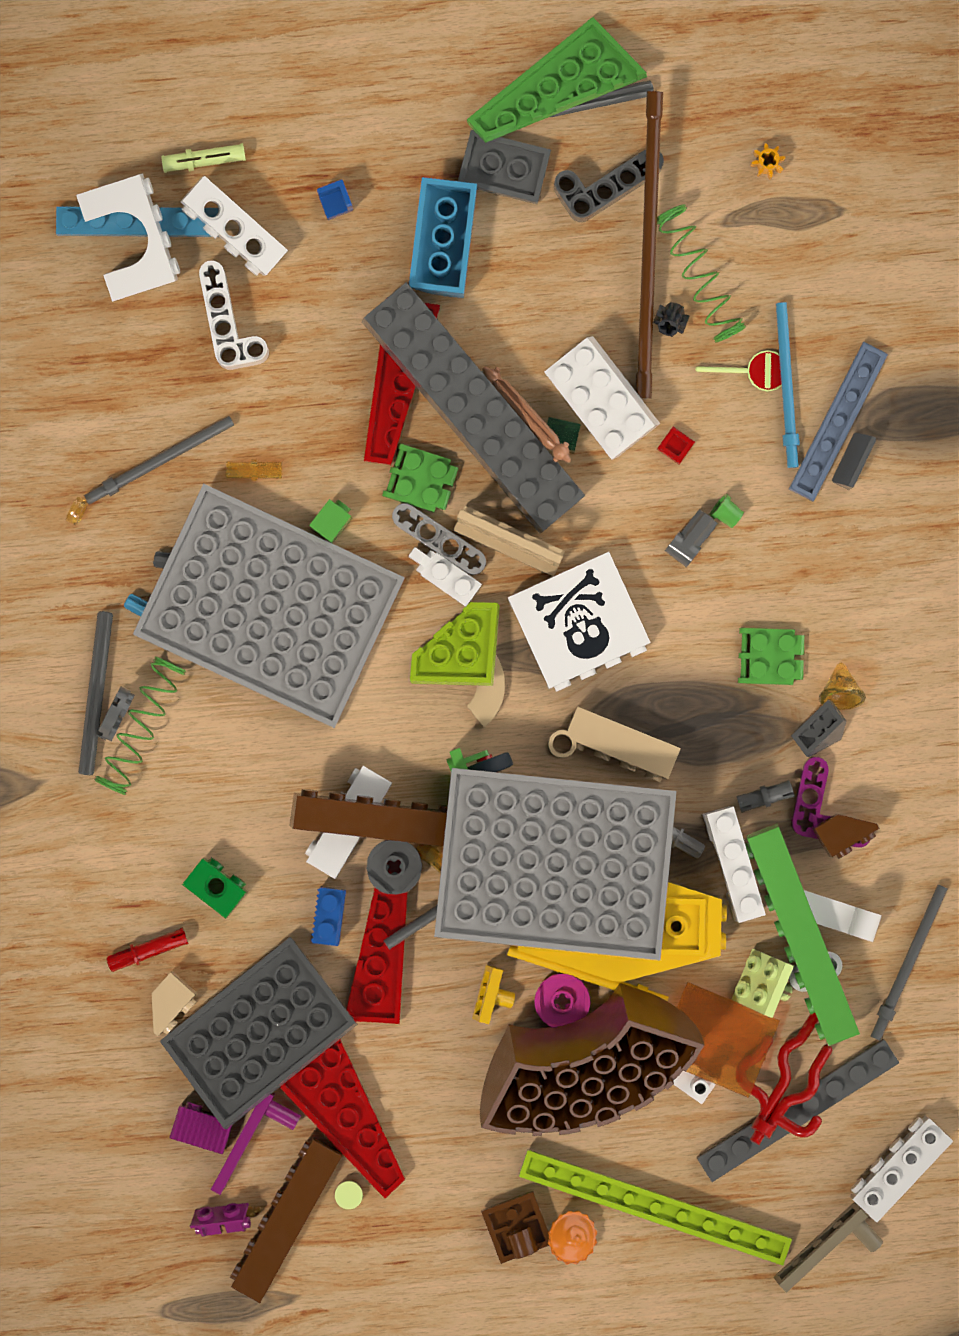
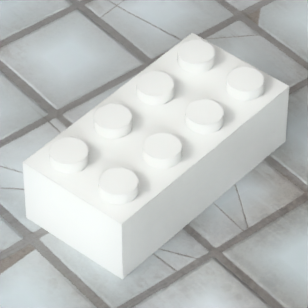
[544,336,660,460]

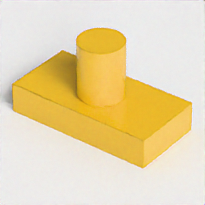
[472,965,515,1024]

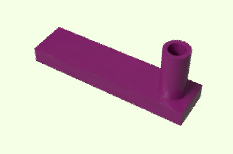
[211,1093,301,1195]

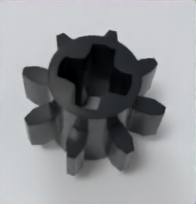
[653,302,690,337]

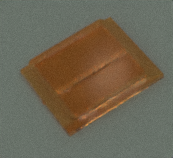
[677,982,780,1098]

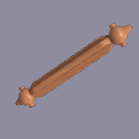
[483,366,571,463]

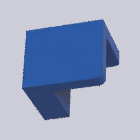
[317,180,353,220]

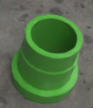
[709,494,744,528]

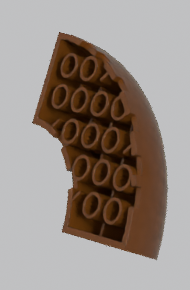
[480,983,705,1136]

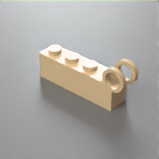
[548,707,681,782]

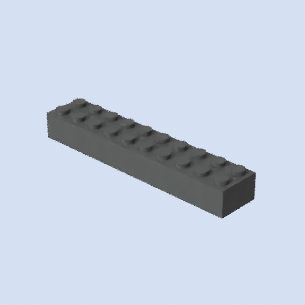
[362,282,585,534]

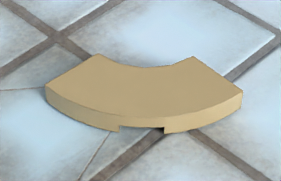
[467,655,505,728]

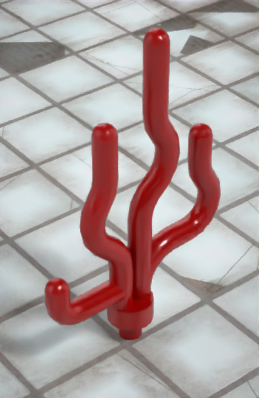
[735,1013,833,1145]

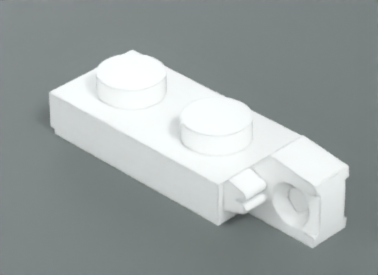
[409,547,482,607]

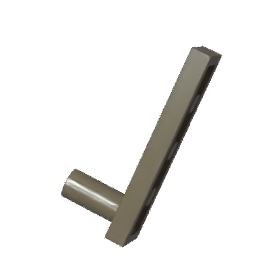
[773,1202,883,1293]

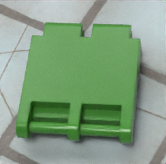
[382,443,459,513]
[738,628,804,685]

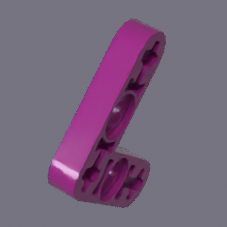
[791,757,870,848]

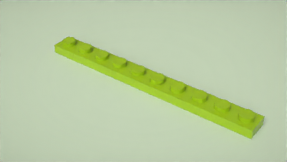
[519,1149,792,1266]

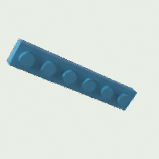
[56,207,219,237]

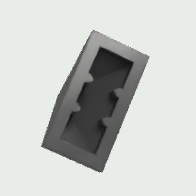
[791,700,847,757]

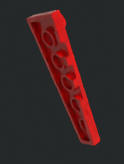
[364,297,440,466]
[347,859,408,1024]

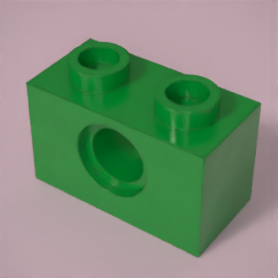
[182,857,248,919]

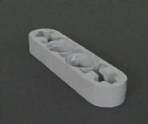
[392,504,486,575]

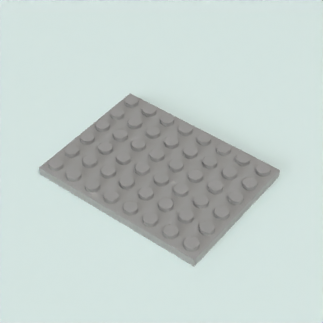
[133,483,405,728]
[434,768,676,961]

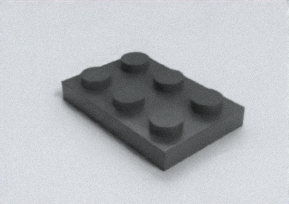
[458,130,551,205]

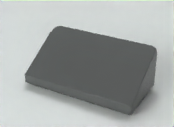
[832,433,876,490]

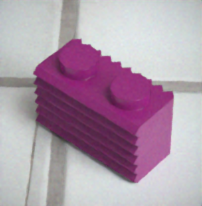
[169,1101,232,1154]

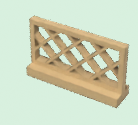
[453,506,565,577]

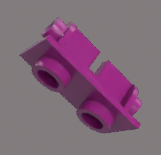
[190,1203,251,1237]

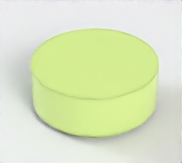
[335,1180,363,1209]

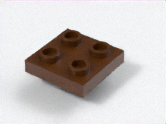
[481,1191,549,1264]

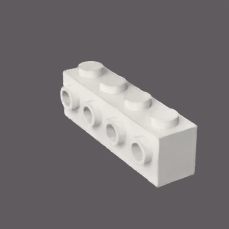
[850,1115,953,1222]

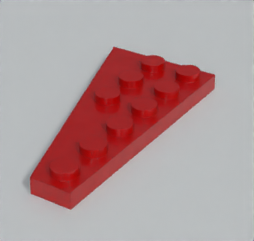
[280,1038,406,1199]

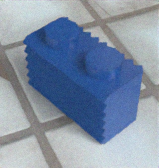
[311,887,346,946]

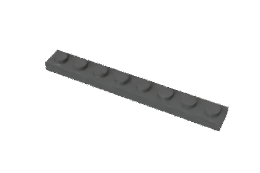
[696,1039,899,1182]

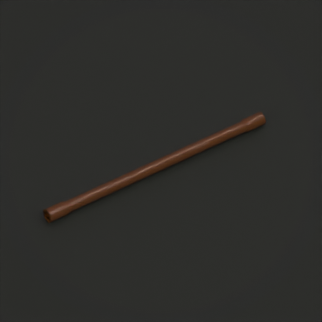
[635,91,663,399]

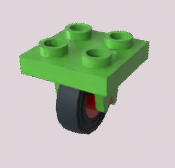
[446,748,513,773]

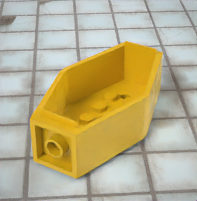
[517,882,727,982]

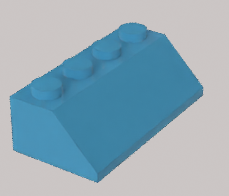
[409,177,477,298]

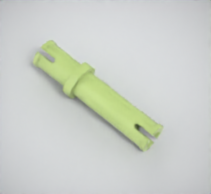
[161,143,246,173]

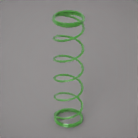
[657,204,746,343]
[94,656,186,795]

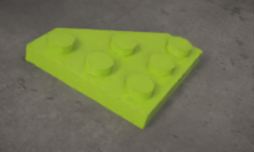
[410,602,500,686]

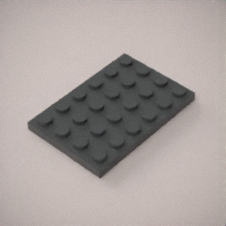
[160,937,358,1129]

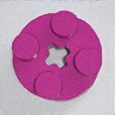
[534,973,590,1027]

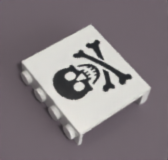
[508,552,651,692]

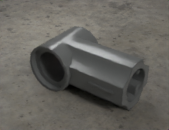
[665,509,718,567]

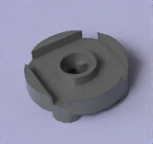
[96,686,135,742]
[367,840,422,895]

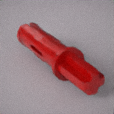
[106,927,189,972]

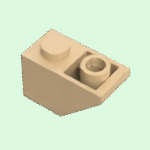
[152,971,197,1036]

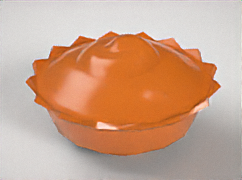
[548,1210,598,1265]

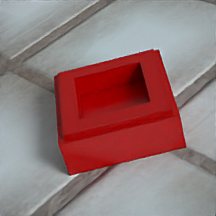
[656,426,695,465]

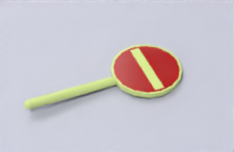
[695,350,782,392]

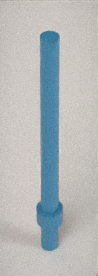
[776,302,800,468]

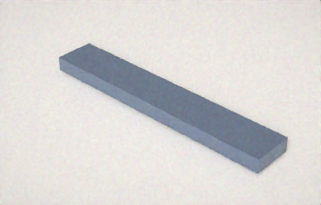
[788,342,888,502]

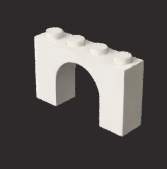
[76,173,180,302]
[702,806,766,923]

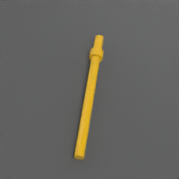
[507,945,669,1001]

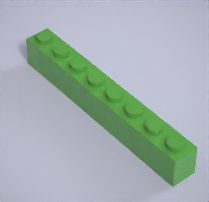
[745,823,860,1046]

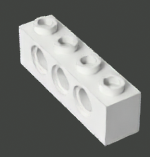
[180,176,288,276]

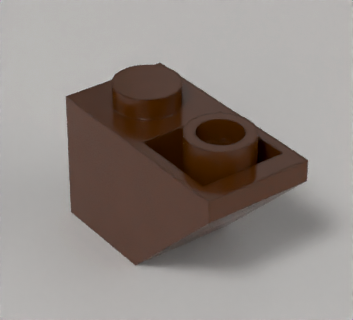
[812,814,880,859]

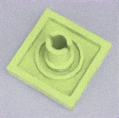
[731,949,794,1018]

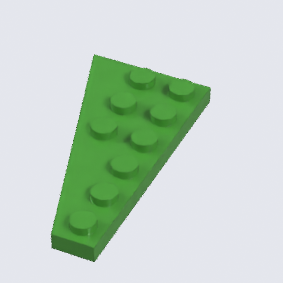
[467,17,647,143]

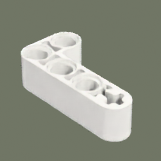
[199,261,269,370]
[767,890,882,942]

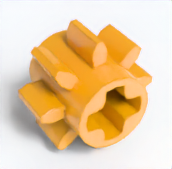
[750,143,786,180]

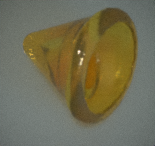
[819,663,866,710]

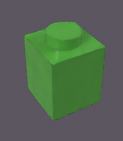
[309,499,352,544]

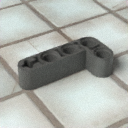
[554,150,664,222]

